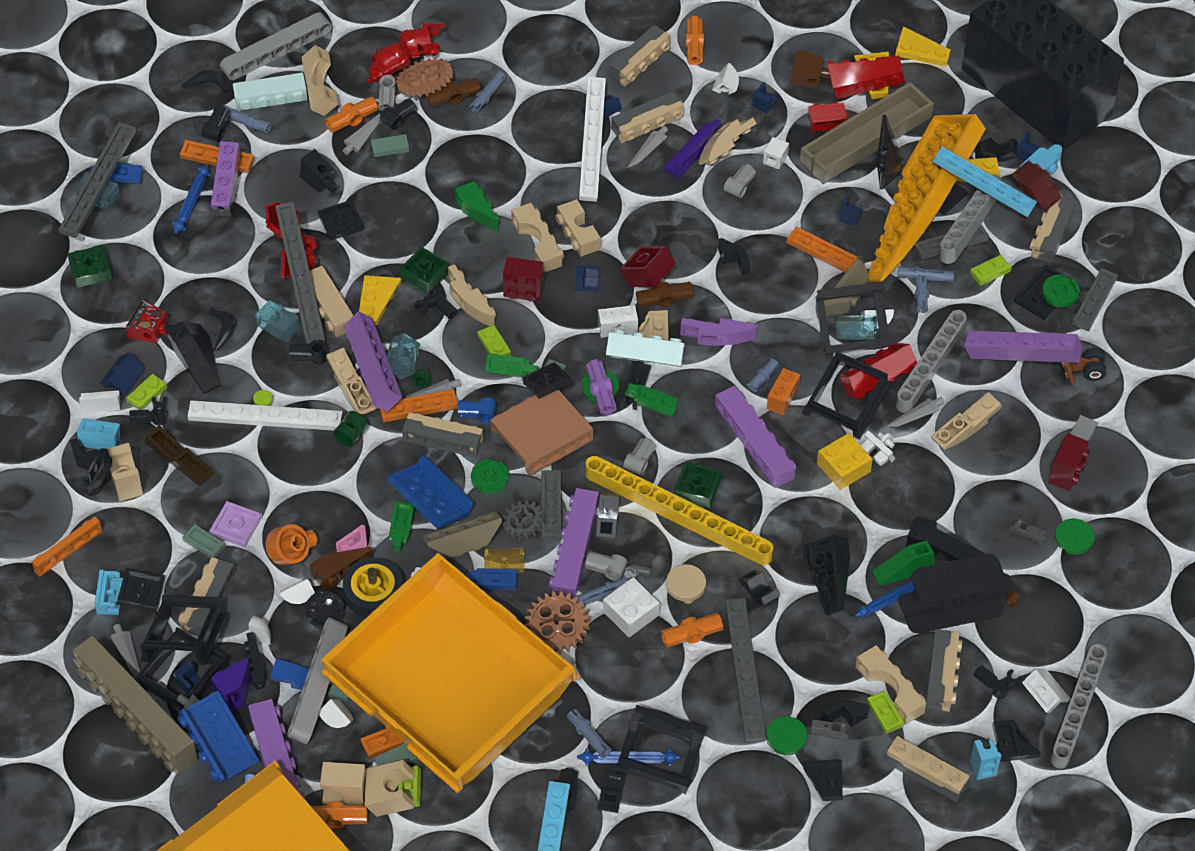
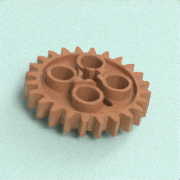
[396,57,453,98]
[524,591,590,655]

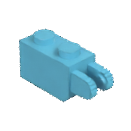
[1017,144,1062,189]

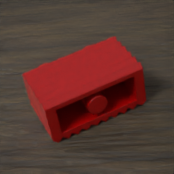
[808,102,847,132]

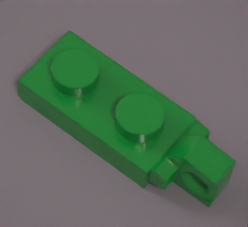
[485,353,539,378]
[625,383,678,417]
[389,501,414,553]

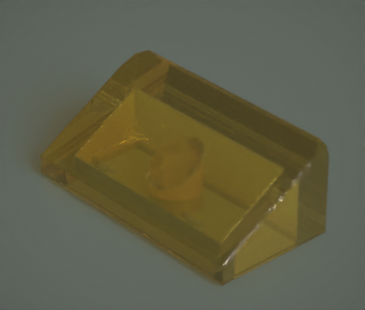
[484,548,524,573]

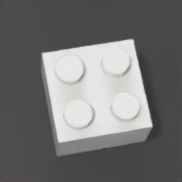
[603,577,660,638]

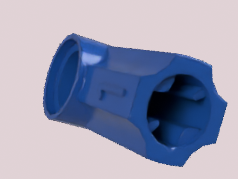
[457,398,496,423]

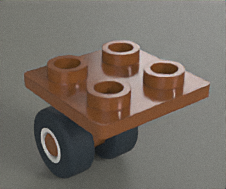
[1062,348,1107,385]

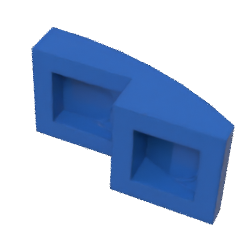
[270,659,309,690]

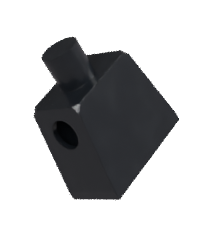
[300,149,338,193]

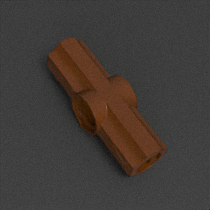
[426,78,481,107]
[636,282,694,308]

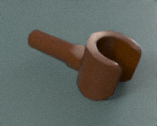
[1006,591,1019,607]

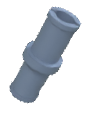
[914,276,929,313]
[747,358,780,392]

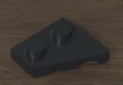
[992,720,1041,762]
[802,760,843,801]

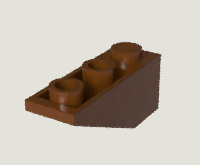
[310,547,373,591]

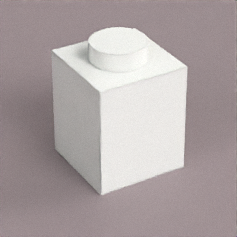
[763,137,789,169]

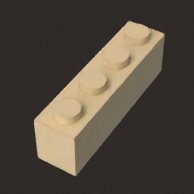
[310,266,353,337]

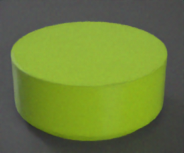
[253,390,273,406]

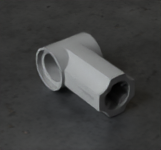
[378,75,396,111]
[724,164,756,198]
[623,437,656,476]
[585,551,628,581]

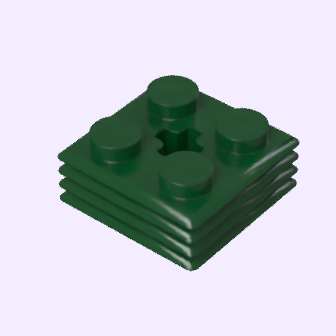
[67,245,112,288]
[399,247,450,293]
[674,461,722,508]

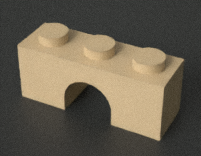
[555,199,601,257]

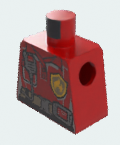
[126,300,172,343]

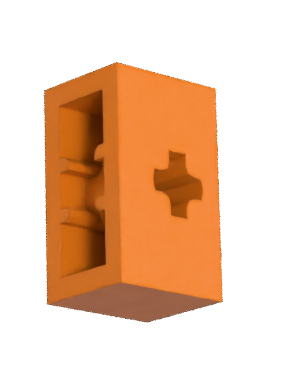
[767,368,801,416]

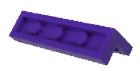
[664,119,721,179]

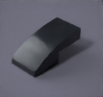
[598,771,626,813]

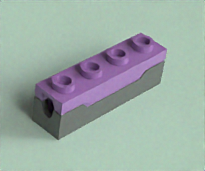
[211,141,241,217]

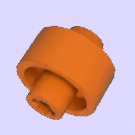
[266,524,317,565]

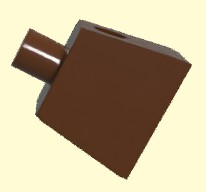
[791,49,831,87]

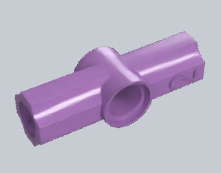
[586,359,616,415]

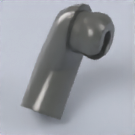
[623,564,652,581]

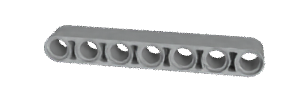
[220,12,332,80]
[940,174,1001,264]
[896,310,967,413]
[287,617,348,745]
[1051,644,1107,769]

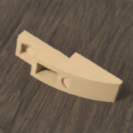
[699,118,756,165]
[448,264,496,326]
[326,348,376,415]
[931,392,1002,450]

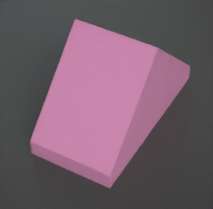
[336,525,367,552]

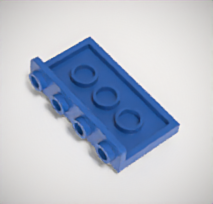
[388,455,473,529]
[177,691,259,785]

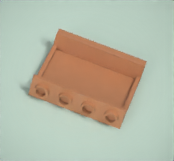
[490,390,593,476]

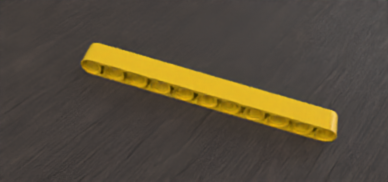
[585,456,773,565]

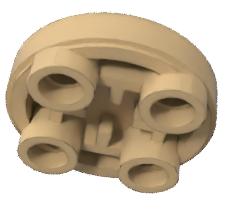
[666,564,706,604]

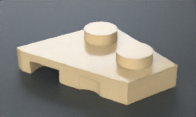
[639,310,669,341]

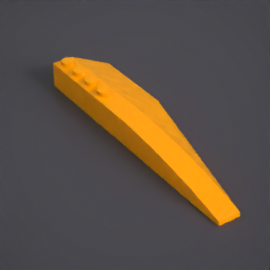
[868,114,986,282]

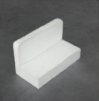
[79,390,120,413]
[1022,669,1071,713]

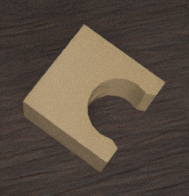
[108,443,143,502]
[365,760,415,817]
[320,762,366,805]

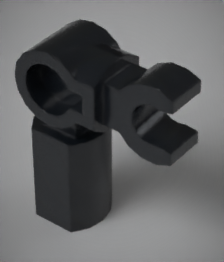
[414,288,458,319]
[129,396,167,425]
[973,665,1022,699]

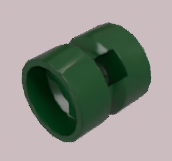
[333,411,369,447]

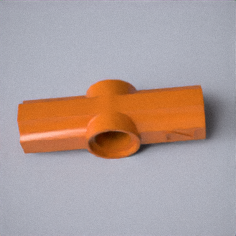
[686,16,704,65]
[325,97,378,133]
[661,613,723,648]
[311,801,368,829]

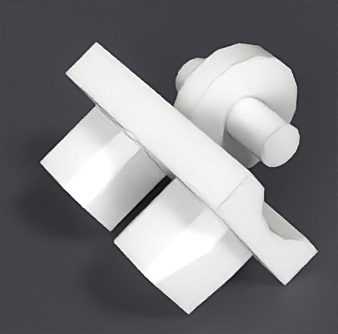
[861,431,896,466]

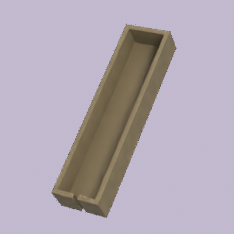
[800,82,934,184]
[73,636,198,776]

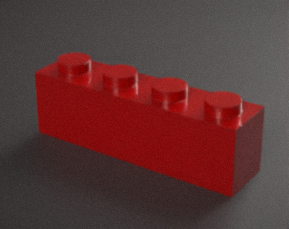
[827,56,906,99]
[840,342,917,399]

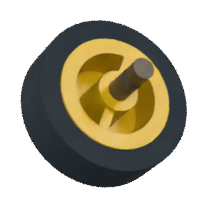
[343,558,403,617]

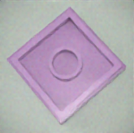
[209,501,262,548]

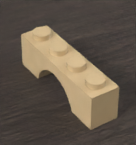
[302,45,338,116]
[511,203,564,273]
[856,645,926,725]

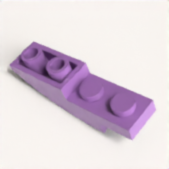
[680,318,757,346]

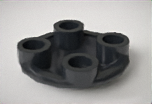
[305,590,345,629]

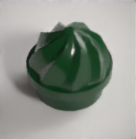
[412,368,431,388]

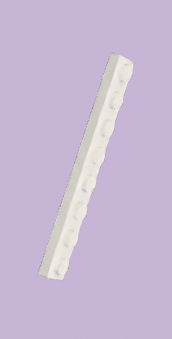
[579,77,606,202]
[188,401,343,431]

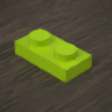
[970,255,1012,286]
[477,325,511,356]
[126,374,167,410]
[867,691,904,734]
[398,765,421,807]

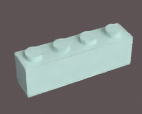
[232,73,307,111]
[606,330,685,368]

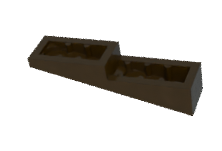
[145,425,214,487]

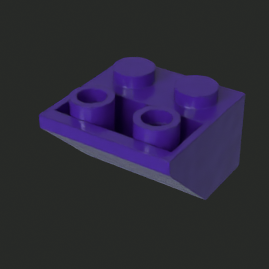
[211,658,252,713]

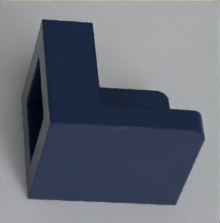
[752,82,778,113]
[1016,132,1041,161]
[839,195,863,226]
[575,265,599,292]
[173,661,200,695]

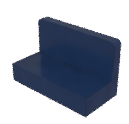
[100,353,145,395]

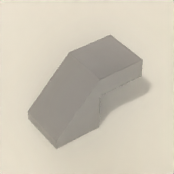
[1070,415,1099,441]

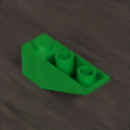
[455,181,500,232]
[872,540,935,586]

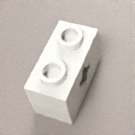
[598,305,638,338]

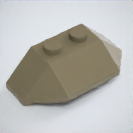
[824,255,869,316]
[422,511,502,557]

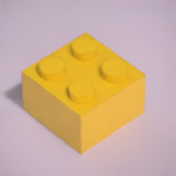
[817,433,873,490]

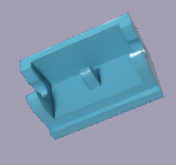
[77,418,120,450]
[95,570,123,615]
[970,739,1001,780]

